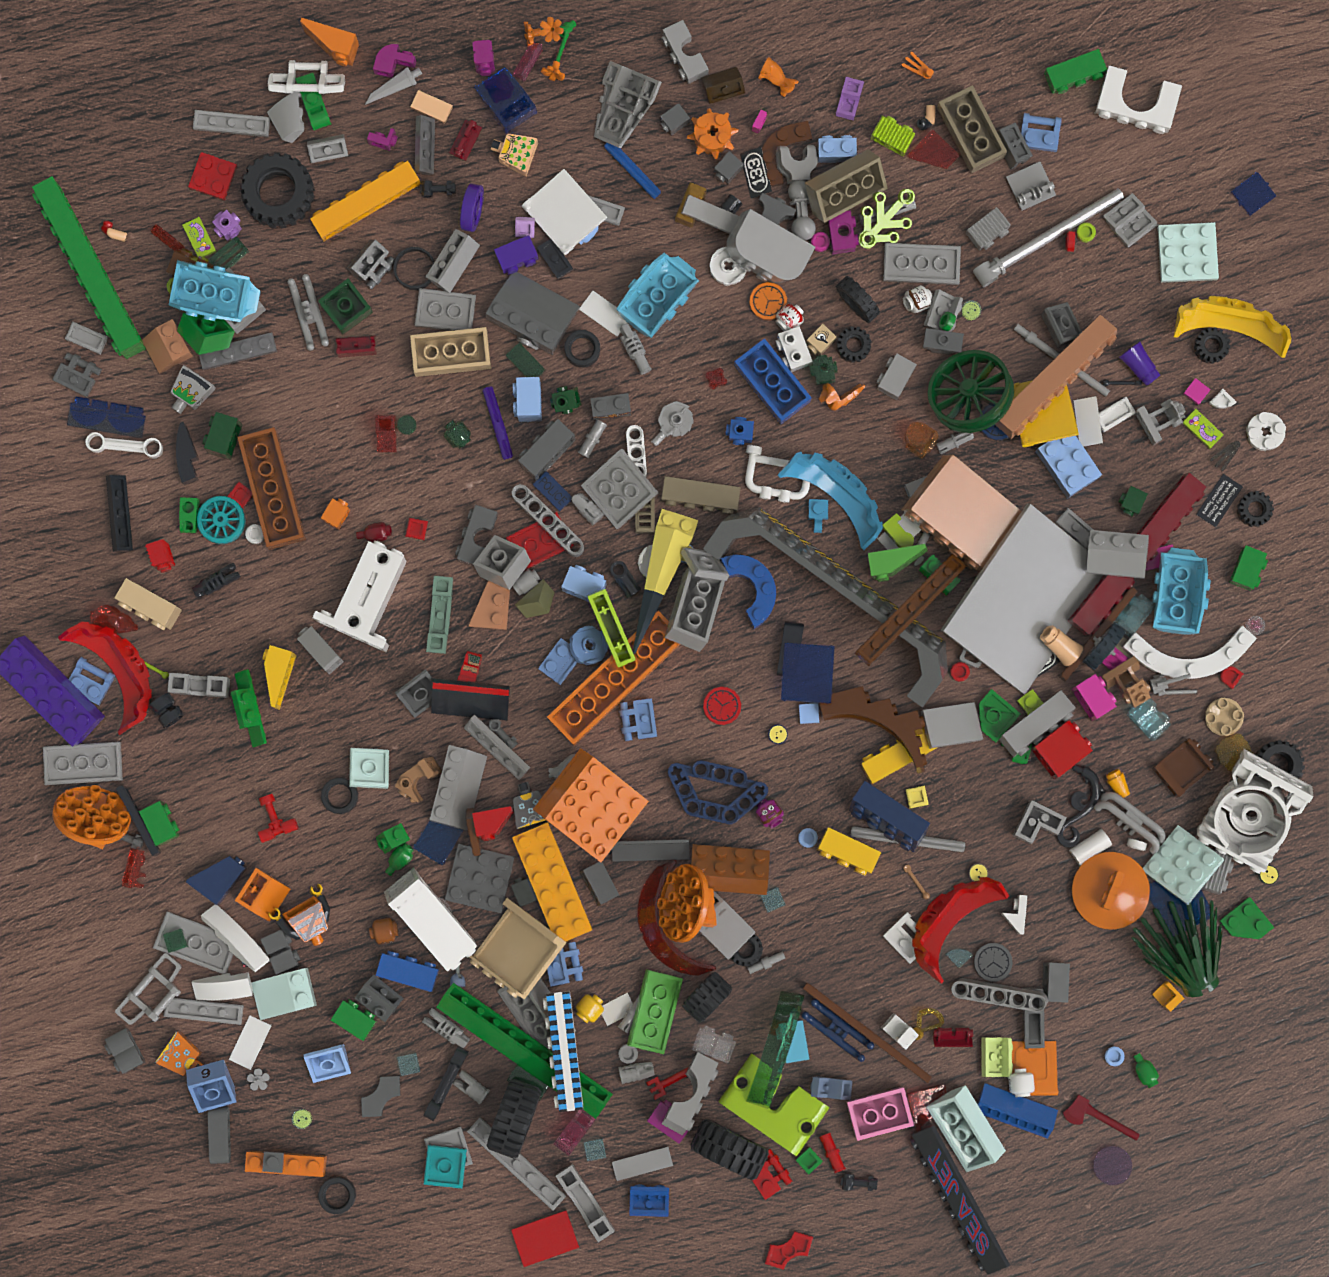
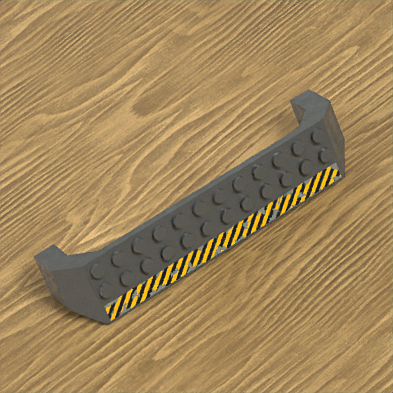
[703,507,948,707]

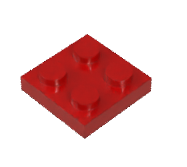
[188,152,237,201]

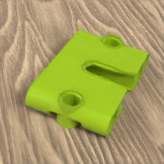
[718,1053,830,1156]

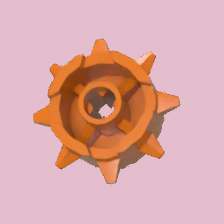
[687,108,739,159]

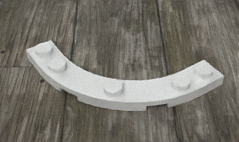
[1122,626,1257,679]

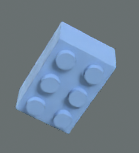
[1036,436,1102,499]

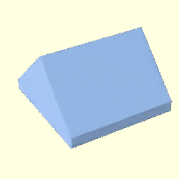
[303,1044,351,1083]

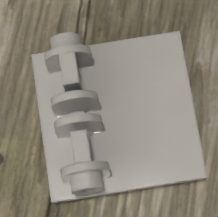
[1006,162,1056,211]

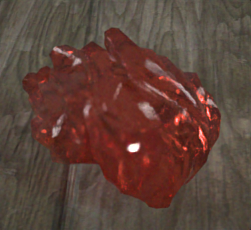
[90,604,138,634]

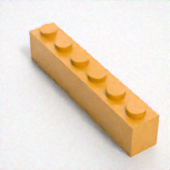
[310,161,421,242]

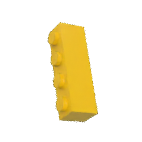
[860,727,938,785]

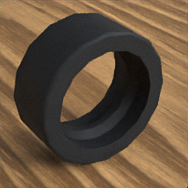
[565,330,600,367]
[321,777,358,814]
[318,1176,356,1215]

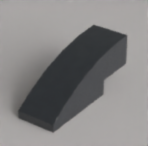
[176,422,199,485]

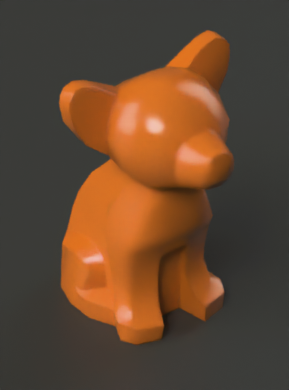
[758,57,799,97]

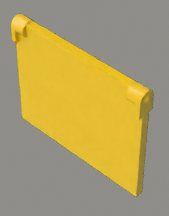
[1013,380,1079,447]

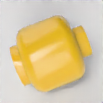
[575,994,604,1023]

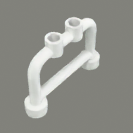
[745,445,810,503]

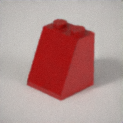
[1031,720,1093,779]

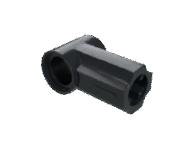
[610,561,641,599]

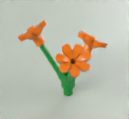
[523,17,576,81]

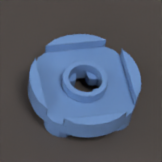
[570,626,608,665]

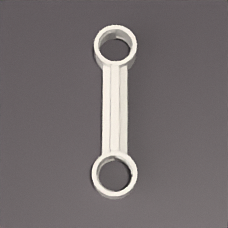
[86,432,163,458]

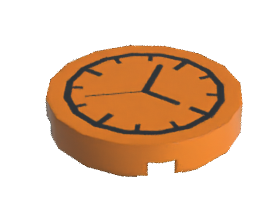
[749,282,787,321]

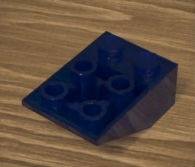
[474,67,537,134]

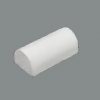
[1069,829,1112,866]

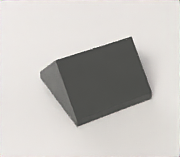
[1041,302,1082,349]
[395,669,433,718]

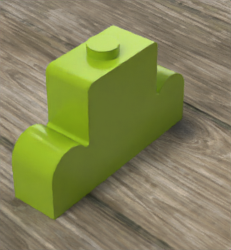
[587,588,636,668]

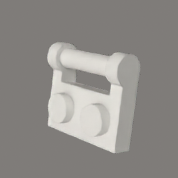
[883,912,916,964]

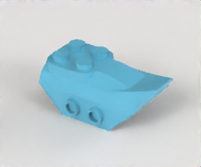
[616,253,699,338]
[169,260,260,322]
[1152,547,1211,634]

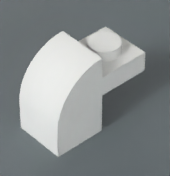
[881,1013,919,1050]

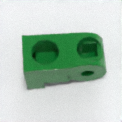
[179,497,200,534]

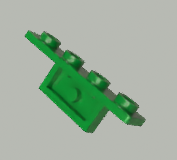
[231,669,267,748]

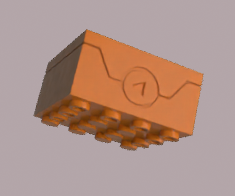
[533,748,649,862]

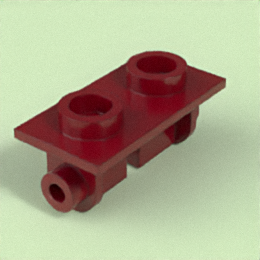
[449,120,482,161]
[933,1027,973,1047]

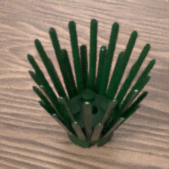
[1131,897,1223,998]

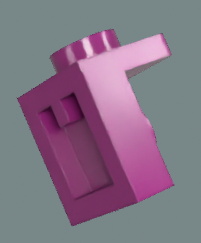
[367,128,398,151]

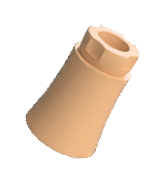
[1040,625,1083,666]

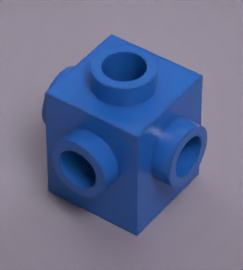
[726,417,754,445]

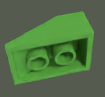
[868,544,928,582]

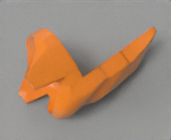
[818,383,865,411]

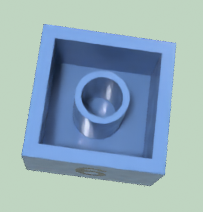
[186,1060,236,1113]

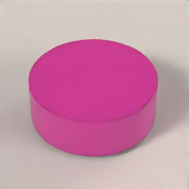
[811,232,830,252]

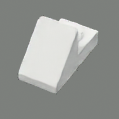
[1001,895,1027,934]

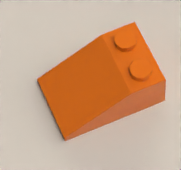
[300,18,359,66]

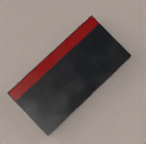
[431,678,510,721]

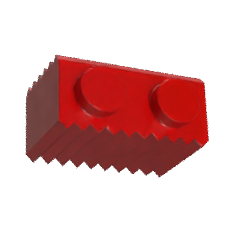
[145,539,175,573]

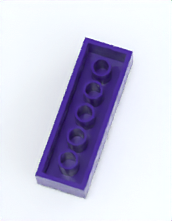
[0,636,105,747]

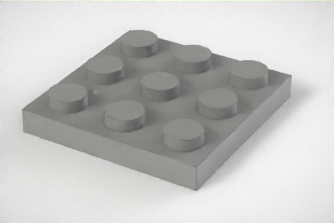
[581,449,658,529]

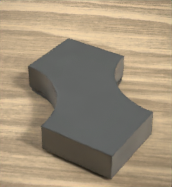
[361,1076,401,1117]

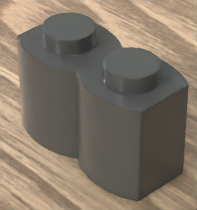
[104,1028,146,1074]

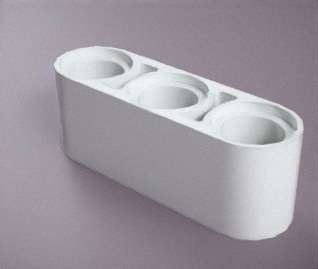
[626,425,647,477]

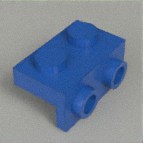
[629,1184,669,1217]

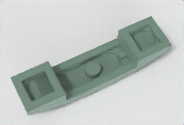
[426,576,453,654]

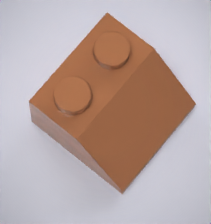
[142,319,193,374]

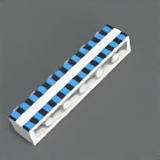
[543,991,583,1112]

